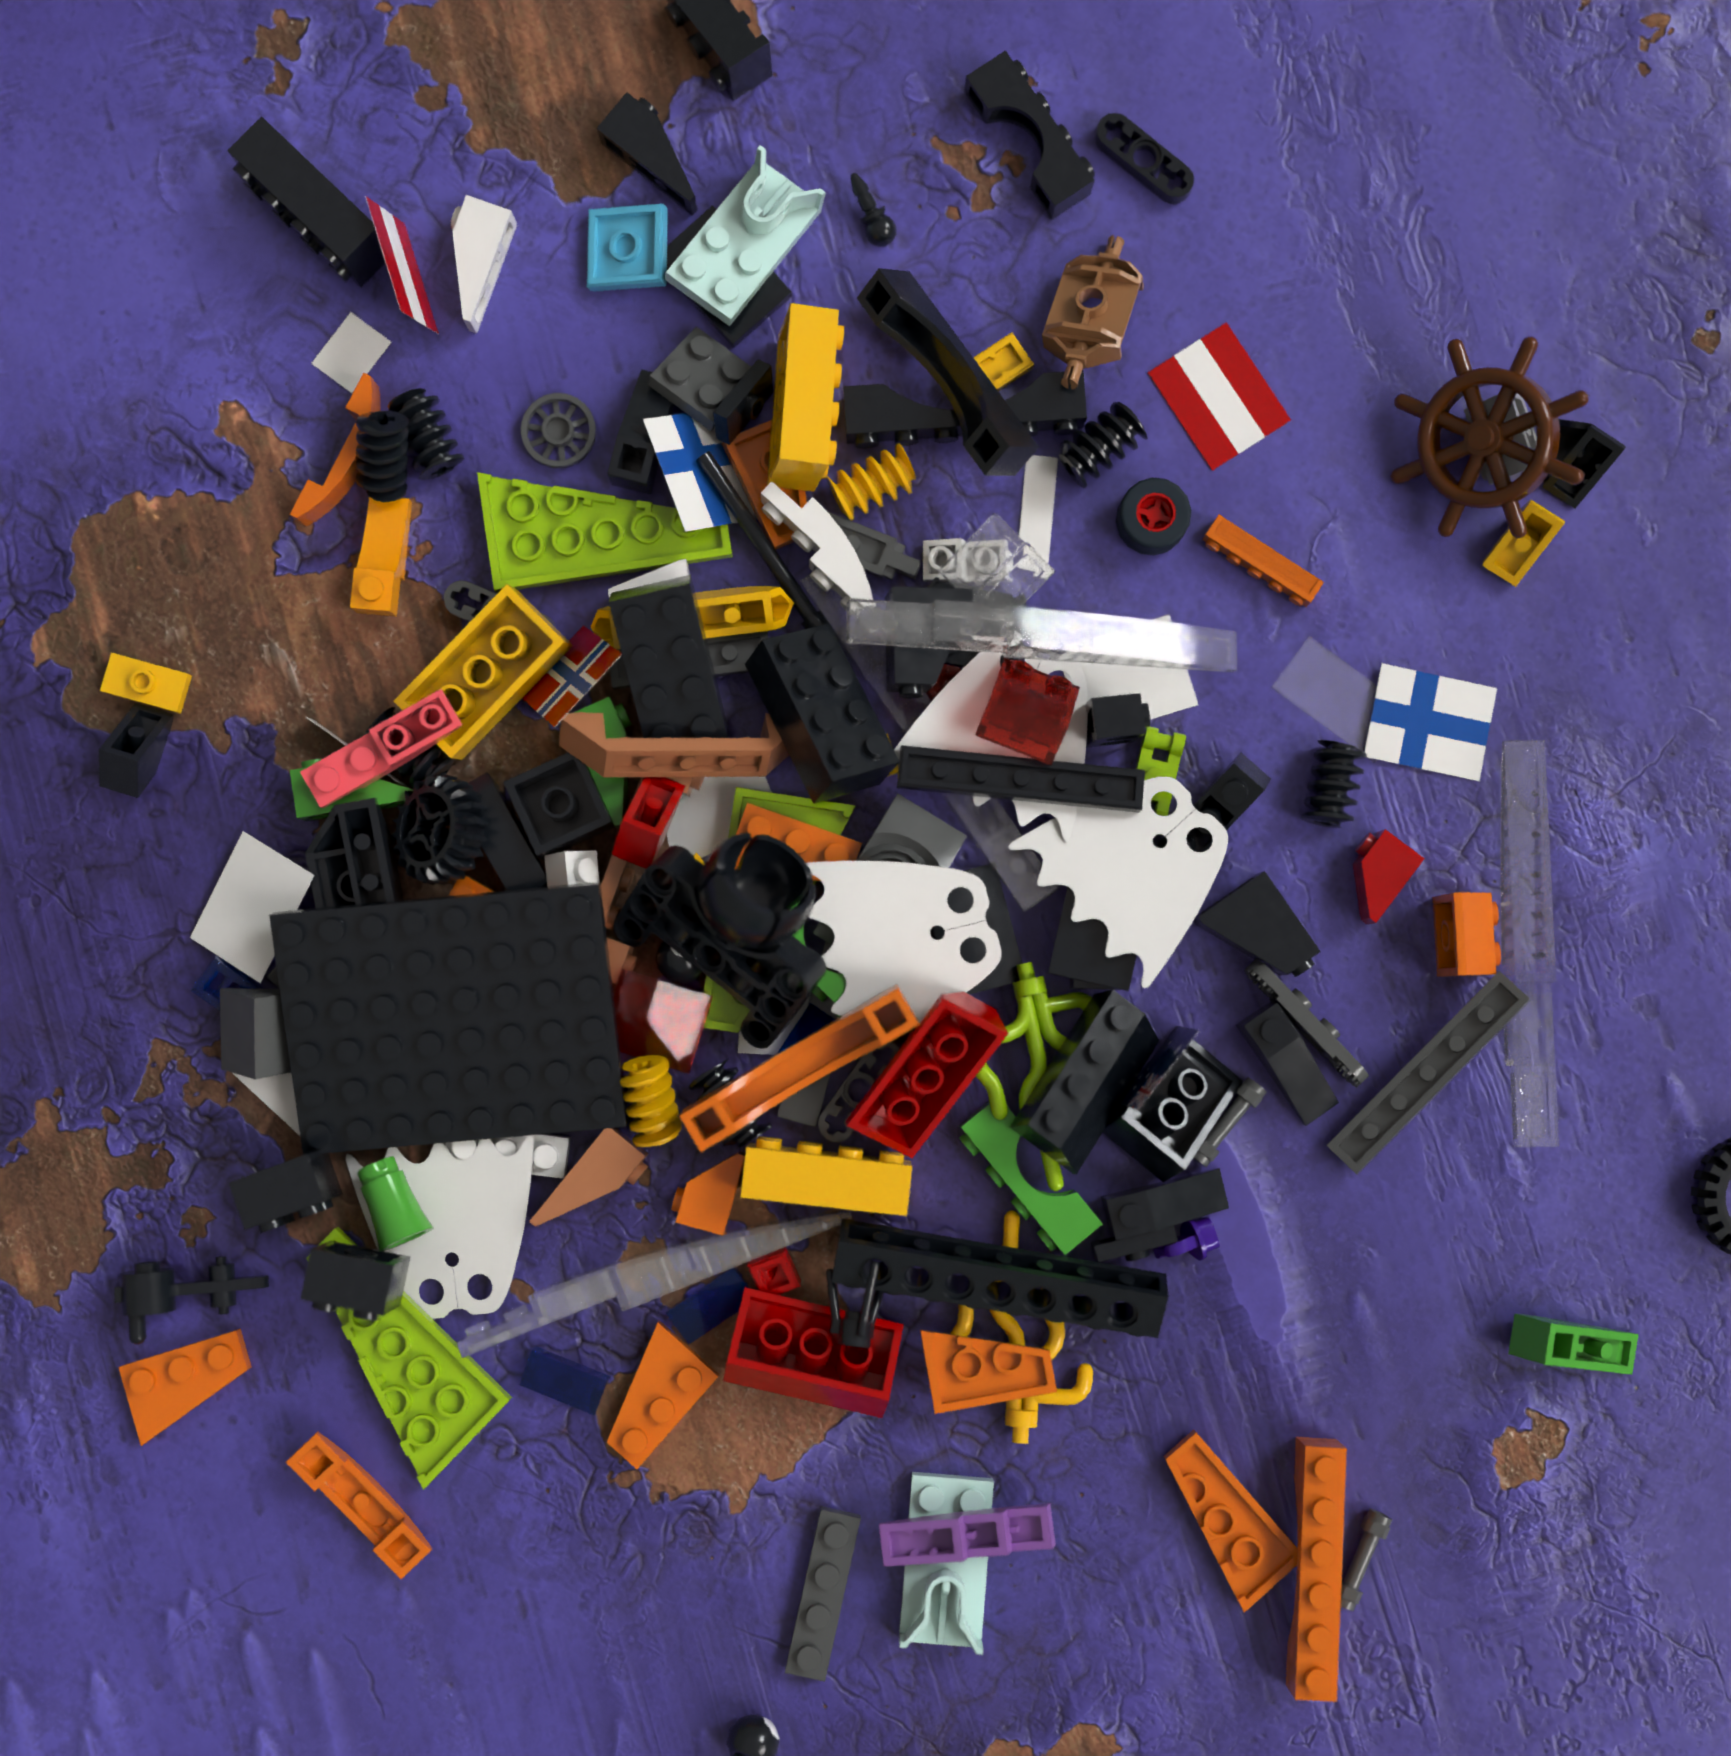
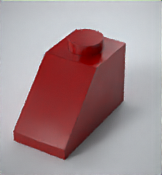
[612,777,685,869]
[1352,829,1425,925]

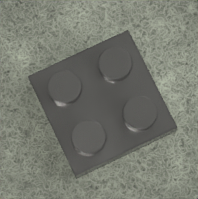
[647,327,751,431]

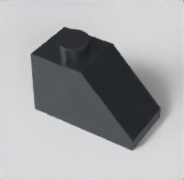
[99,703,174,798]

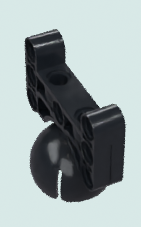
[613,833,826,1049]

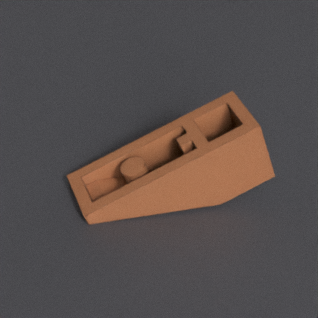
[529,1128,649,1227]

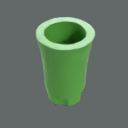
[357,1156,434,1252]

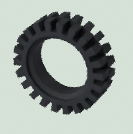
[1690,1138,1731,1254]

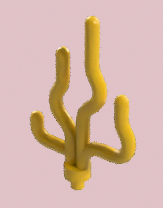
[950,1210,1093,1444]

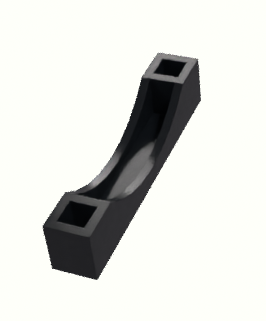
[857,268,1039,476]
[843,370,1087,449]

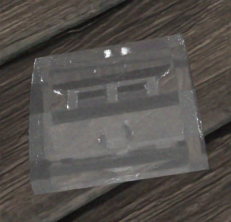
[937,513,1056,629]

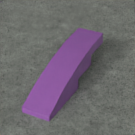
[879,1503,1056,1566]

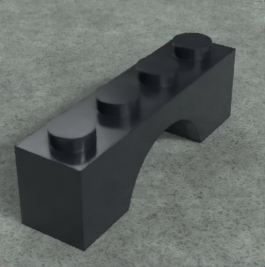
[964,50,1095,220]

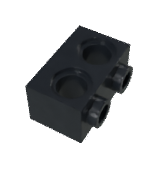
[1085,693,1150,748]

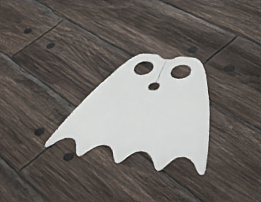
[894,635,1088,842]
[1008,777,1228,988]
[806,861,1002,1023]
[346,1135,534,1319]

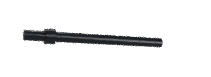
[697,451,829,629]

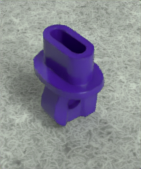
[1152,1217,1220,1261]

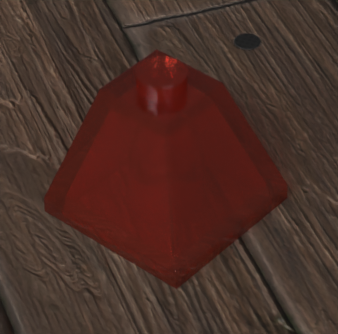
[614,969,713,1074]

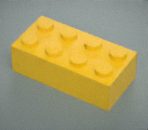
[767,303,844,492]
[394,584,573,760]
[741,1136,912,1216]

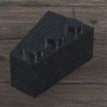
[664,0,773,101]

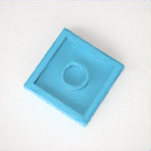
[587,204,668,291]

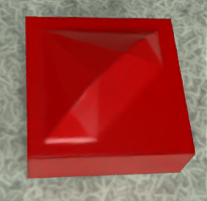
[747,1246,801,1295]

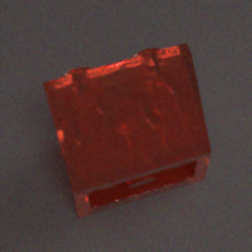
[975,658,1080,765]

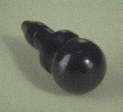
[850,173,897,247]

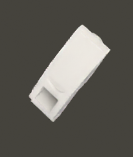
[761,481,875,622]

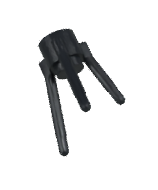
[826,1261,884,1348]

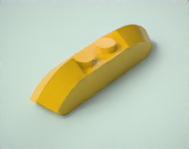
[590,586,794,650]

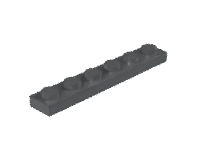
[1326,971,1531,1175]

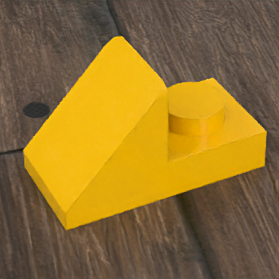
[1482,499,1565,587]

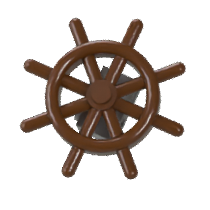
[1391,336,1589,538]

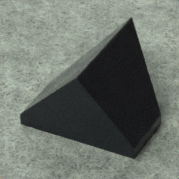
[1542,419,1626,509]

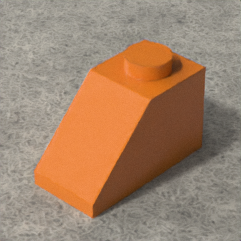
[671,1151,746,1236]

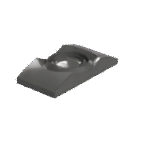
[813,793,967,945]

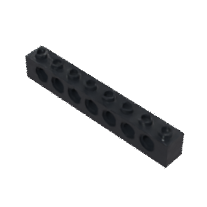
[831,1218,1169,1338]

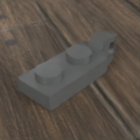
[811,511,921,580]

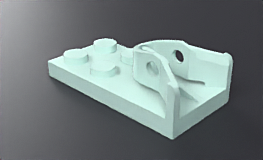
[665,145,826,326]
[899,1472,994,1655]

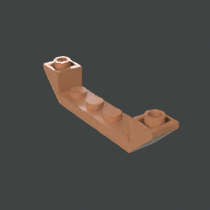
[559,712,789,777]
[601,777,705,985]

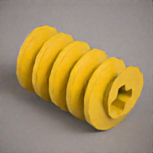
[827,443,916,521]
[619,1055,682,1147]

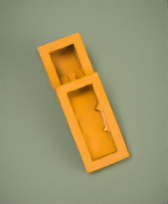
[350,497,412,617]

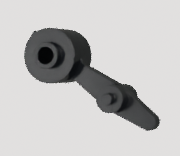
[114,1256,269,1345]

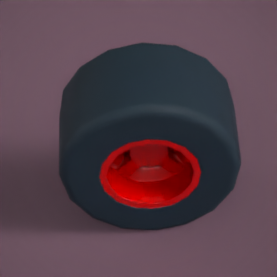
[1116,477,1192,555]

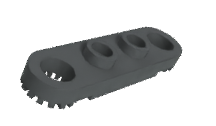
[1244,959,1369,1088]

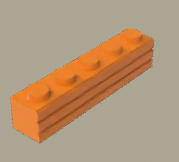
[1202,514,1324,607]

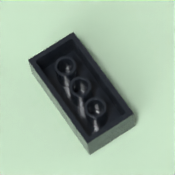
[227,116,386,287]
[609,575,729,738]
[745,623,900,804]

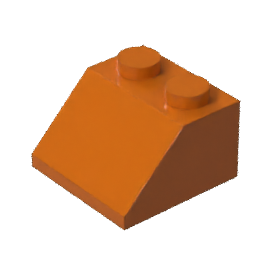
[1433,892,1501,977]

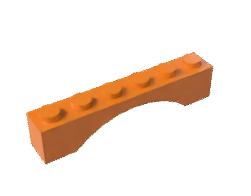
[679,984,919,1152]
[1286,1437,1347,1702]

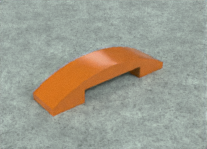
[289,372,380,527]
[286,1431,432,1579]

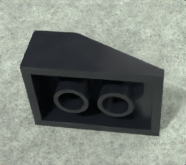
[1103,1040,1243,1183]

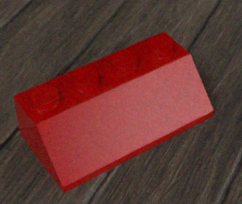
[845,992,1009,1158]
[723,1287,904,1418]

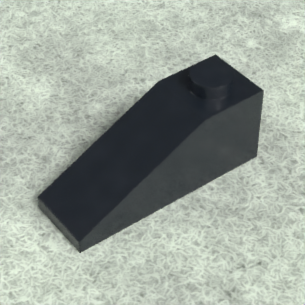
[597,92,698,216]
[1236,1002,1339,1126]
[1101,1168,1229,1240]

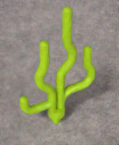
[976,962,1092,1191]

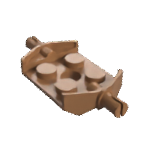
[1042,235,1144,389]

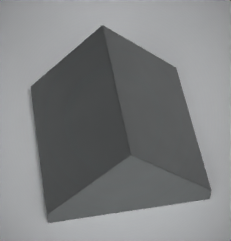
[220,988,291,1079]

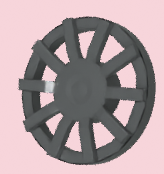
[521,393,596,469]

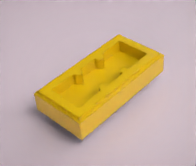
[973,332,1034,391]
[100,652,192,714]

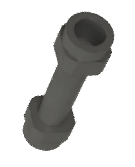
[1193,1077,1267,1168]
[1341,1508,1392,1611]

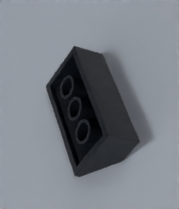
[1010,990,1159,1175]

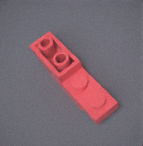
[300,689,463,808]

